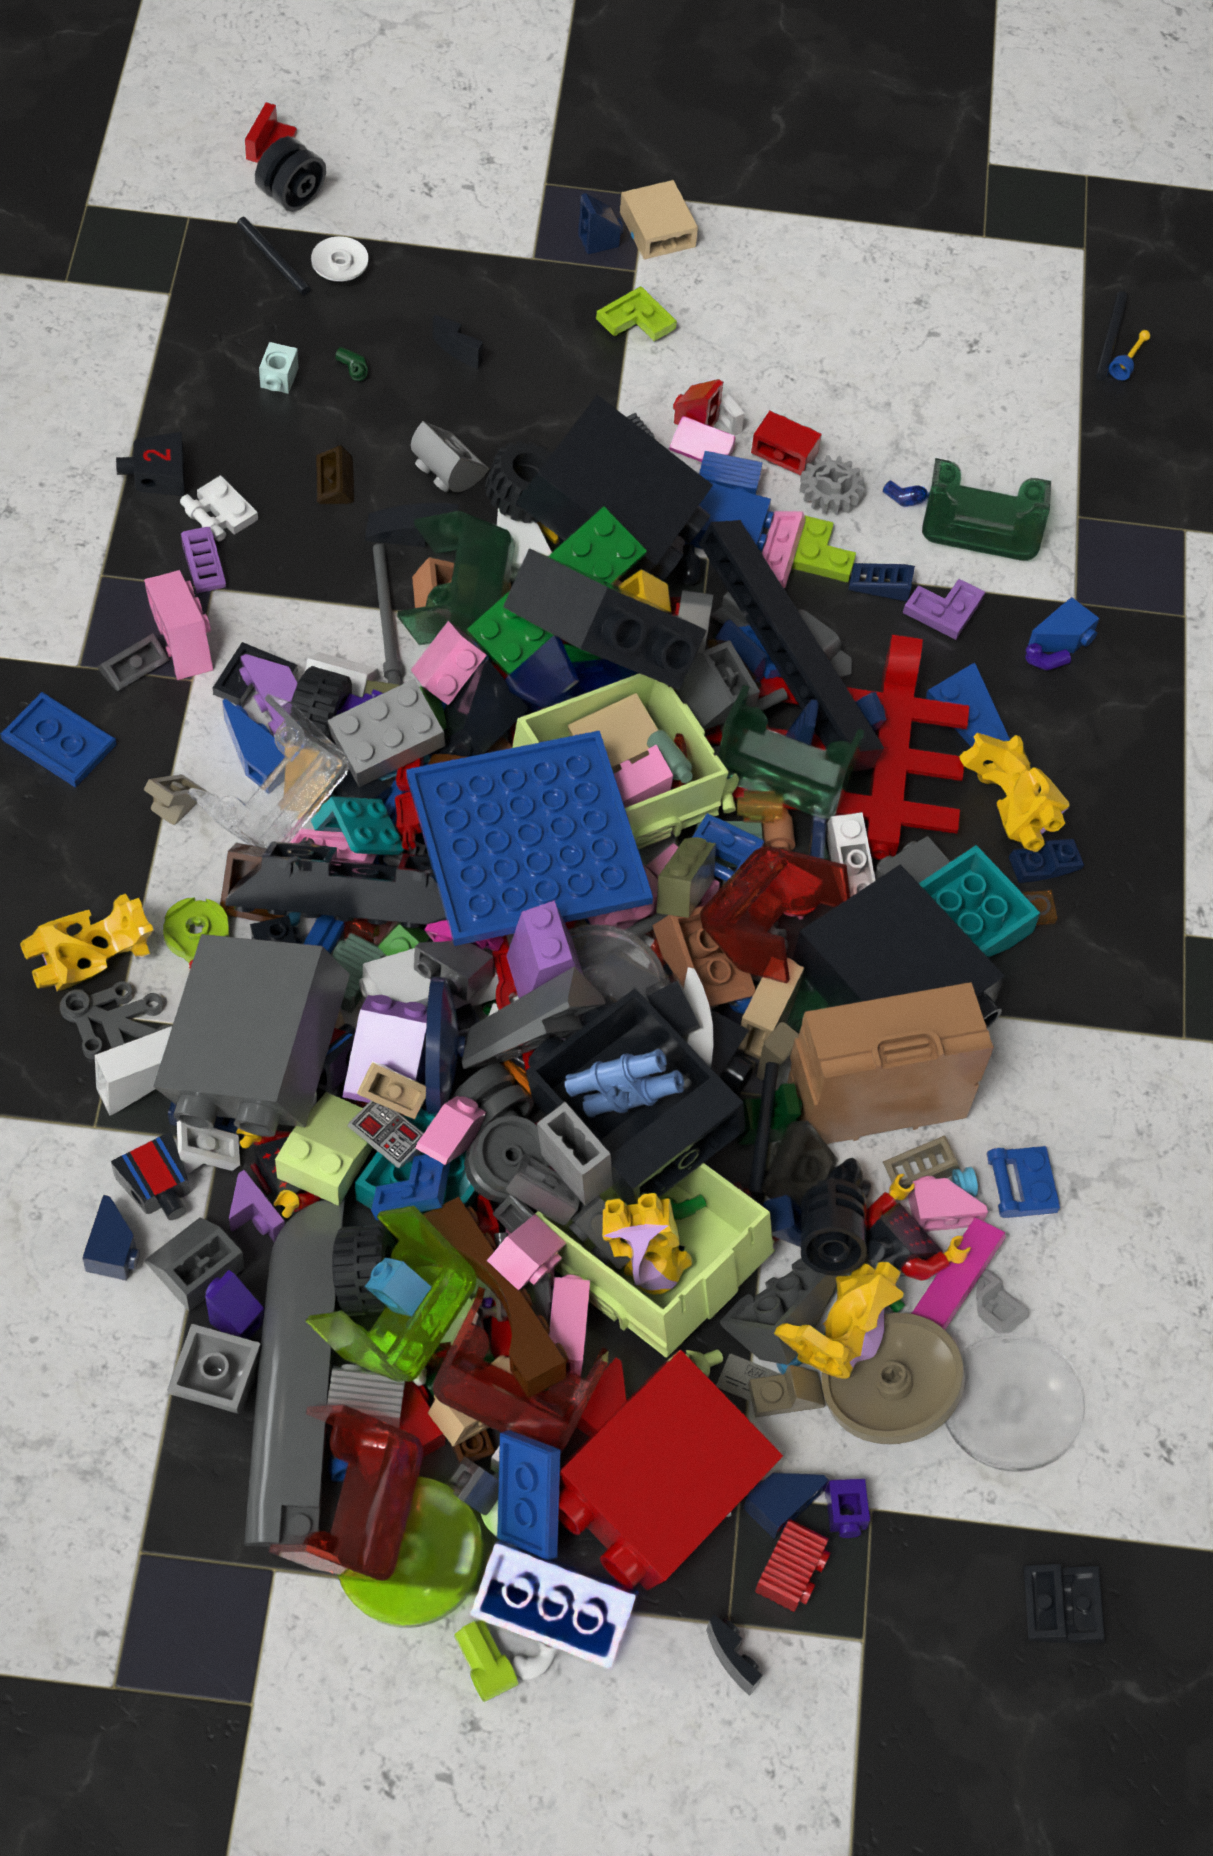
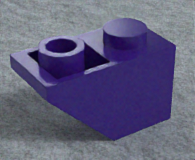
[205,1270,264,1340]

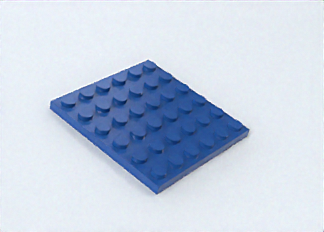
[406,730,653,946]

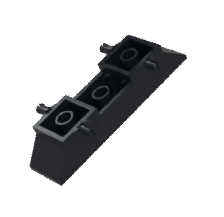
[225,837,447,928]

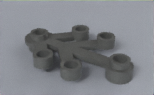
[60,981,173,1059]

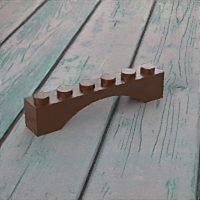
[421,1197,569,1398]

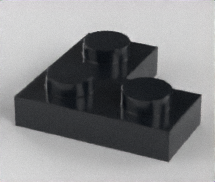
[212,642,298,706]

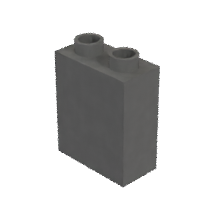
[153,934,350,1137]

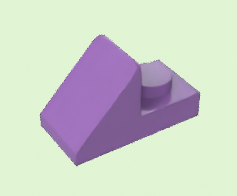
[229,1170,285,1242]

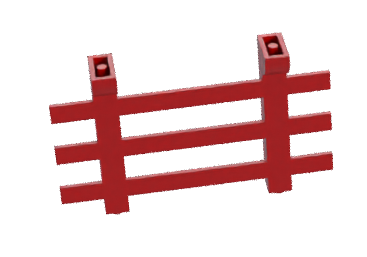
[609,603,969,860]

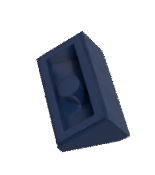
[715,619,767,680]

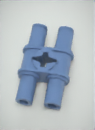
[565,1049,684,1117]

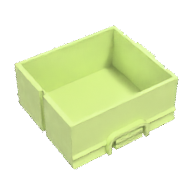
[512,673,728,849]
[535,1163,775,1358]

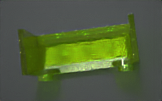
[306,1206,476,1382]

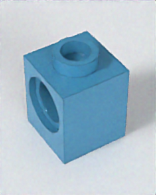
[365,1258,432,1317]

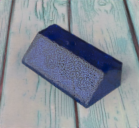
[470,1540,639,1669]

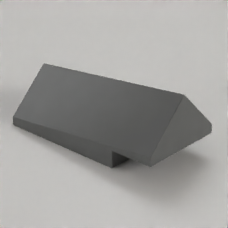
[462,966,606,1069]

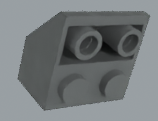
[673,640,760,731]
[145,1217,245,1312]

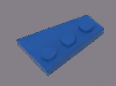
[926,662,1010,747]

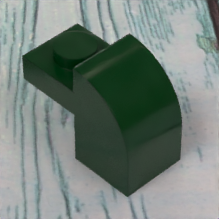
[737,1083,802,1144]

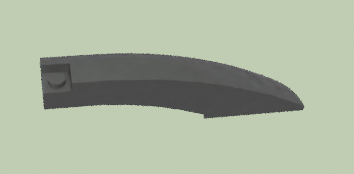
[244,1198,345,1549]

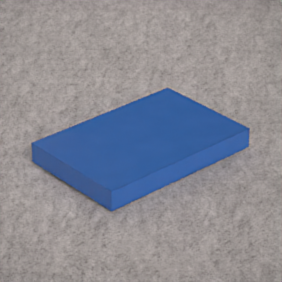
[1,692,117,788]
[497,1430,560,1560]

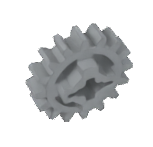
[799,455,864,514]

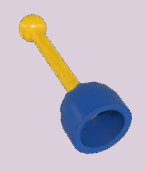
[1109,330,1150,380]

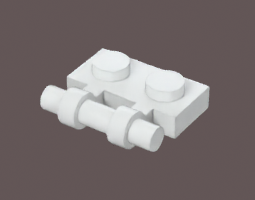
[180,475,258,542]

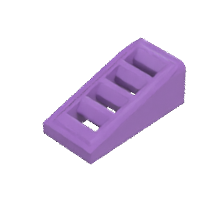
[181,527,226,594]

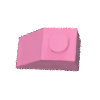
[415,1096,487,1165]
[908,1176,988,1232]

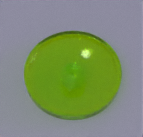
[335,1476,484,1628]

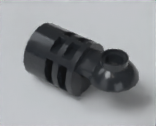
[801,1157,871,1276]

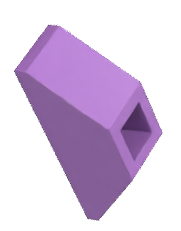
[239,654,298,744]

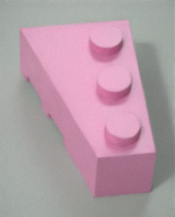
[144,570,213,680]
[614,745,673,808]

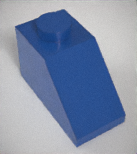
[1028,597,1099,653]

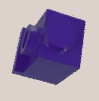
[825,1479,870,1538]

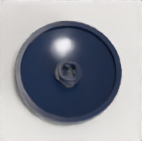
[425,977,466,1115]

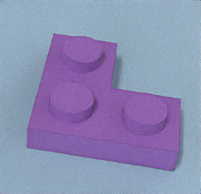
[903,579,985,640]

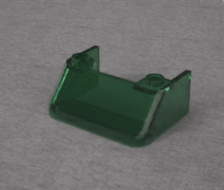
[397,511,516,645]
[719,685,864,819]

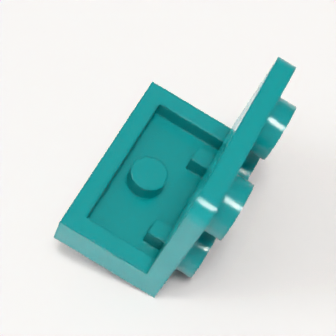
[311,796,404,855]

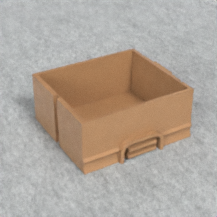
[787,982,994,1148]

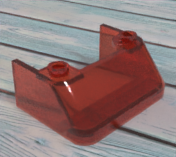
[700,846,850,984]
[433,1286,609,1452]
[269,1404,423,1581]

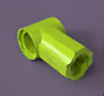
[454,1619,519,1702]

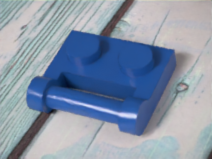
[692,813,764,891]
[986,1146,1060,1218]

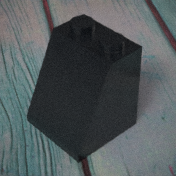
[436,660,529,757]

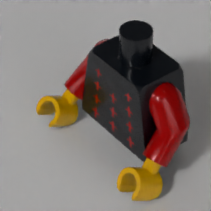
[236,1128,321,1218]
[867,1174,971,1281]

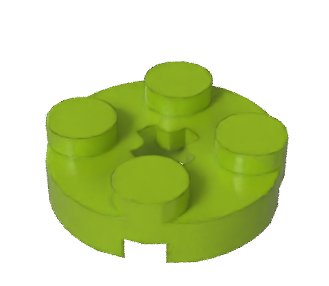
[163,897,229,963]

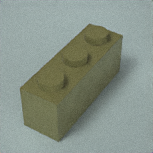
[657,837,716,918]

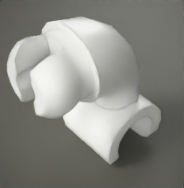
[512,1631,561,1680]

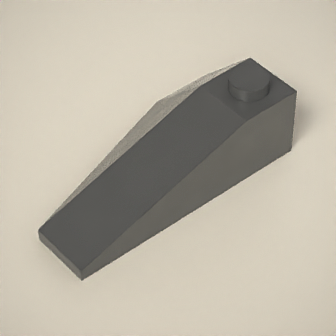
[720,1258,841,1365]

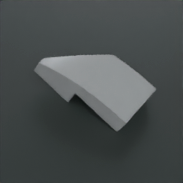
[976,1269,1028,1338]

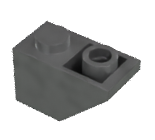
[414,941,493,1002]

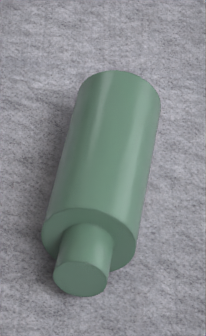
[647,730,693,783]

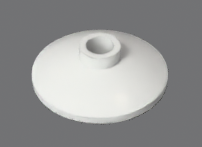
[311,236,368,281]

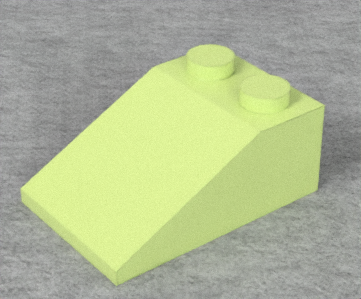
[275,1092,373,1206]

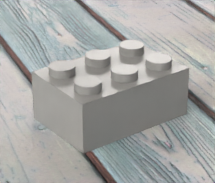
[328,679,445,788]

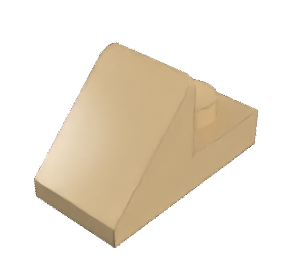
[357,1062,426,1119]

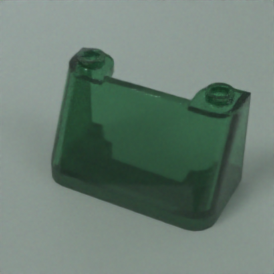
[922,458,1051,561]

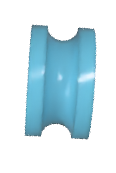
[952,1166,978,1197]

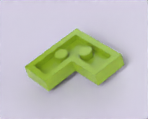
[596,286,677,341]
[791,515,856,583]

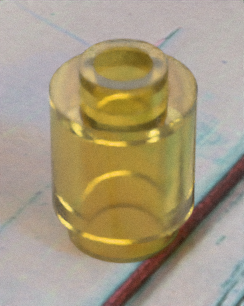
[737,790,783,823]

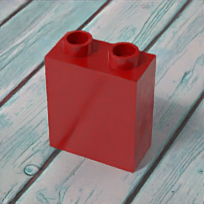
[558,1350,783,1590]

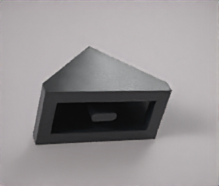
[645,973,701,1037]

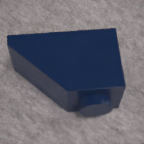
[578,193,623,254]
[82,1195,140,1281]
[743,1473,829,1539]

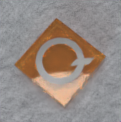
[1021,890,1057,925]

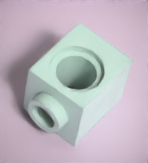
[259,342,299,394]

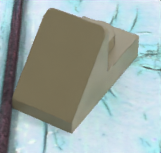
[144,774,206,825]
[748,1365,825,1418]

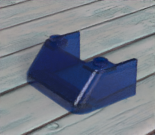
[505,635,639,709]

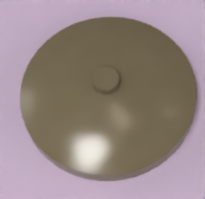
[822,1313,965,1444]

